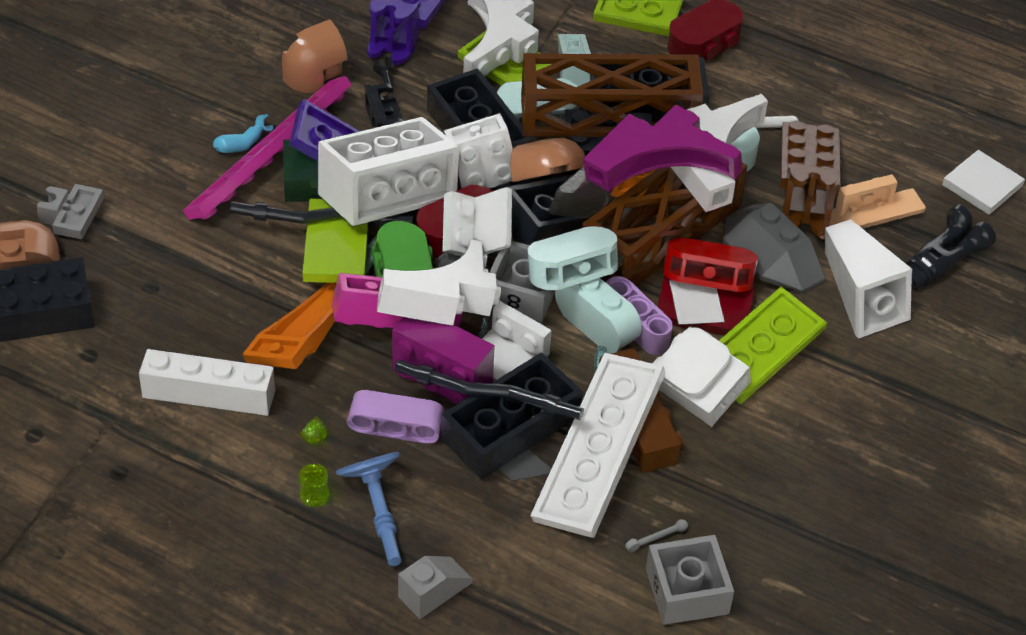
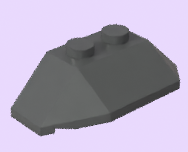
[722,203,825,294]

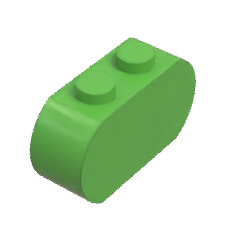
[371,221,433,278]

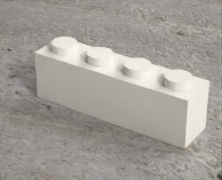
[139,349,275,416]

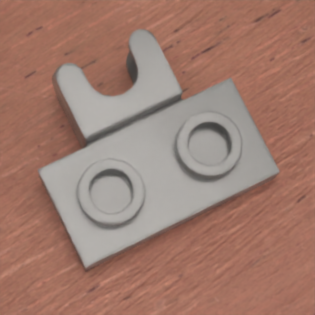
[37,184,104,239]

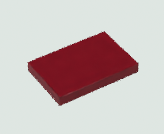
[657,275,755,335]

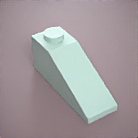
[558,34,591,86]

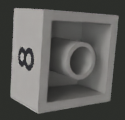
[489,240,555,322]
[646,535,734,625]

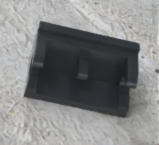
[364,83,404,129]

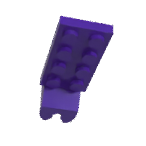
[367,0,446,65]

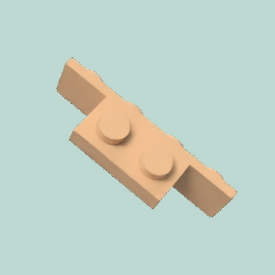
[819,174,926,239]

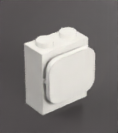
[653,326,751,427]

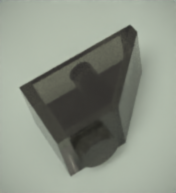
[548,167,614,218]

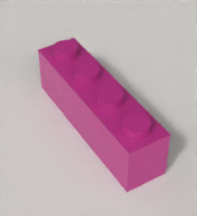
[332,273,463,328]

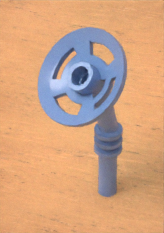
[335,452,401,566]

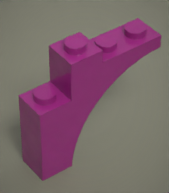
[583,105,742,192]

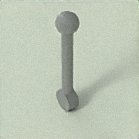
[625,519,688,553]

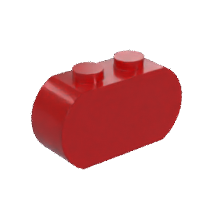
[663,238,758,292]

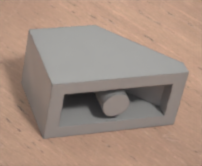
[398,556,473,619]

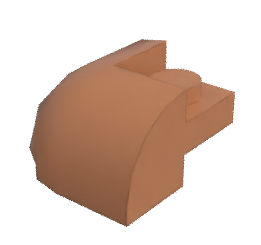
[282,19,348,93]
[510,138,585,182]
[0,220,60,270]

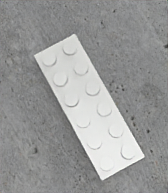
[530,353,666,538]

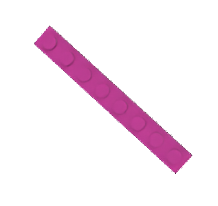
[182,76,352,220]

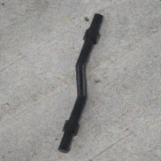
[230,202,413,227]
[395,359,584,421]

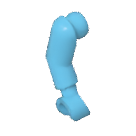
[213,114,273,153]

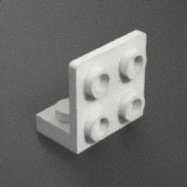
[444,114,513,188]
[443,187,512,257]
[482,301,551,382]

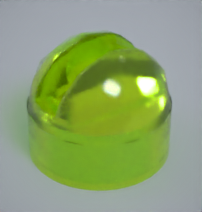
[298,416,327,445]

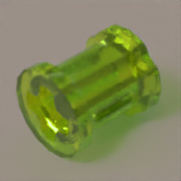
[299,464,329,507]

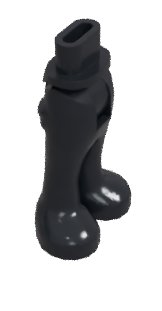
[906,204,996,289]

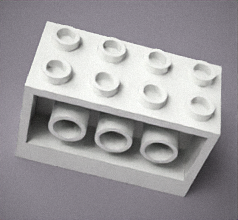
[318,117,459,226]

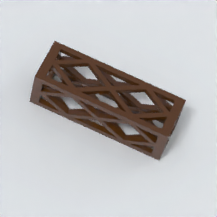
[521,53,704,137]
[582,162,748,287]

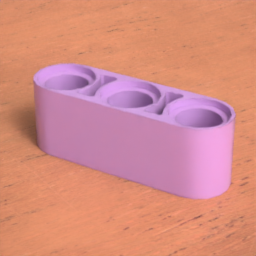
[606,276,673,355]
[347,390,445,443]

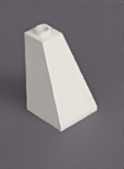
[825,219,912,338]

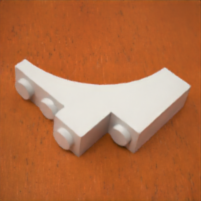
[463,0,539,76]
[671,94,768,212]
[377,239,501,326]

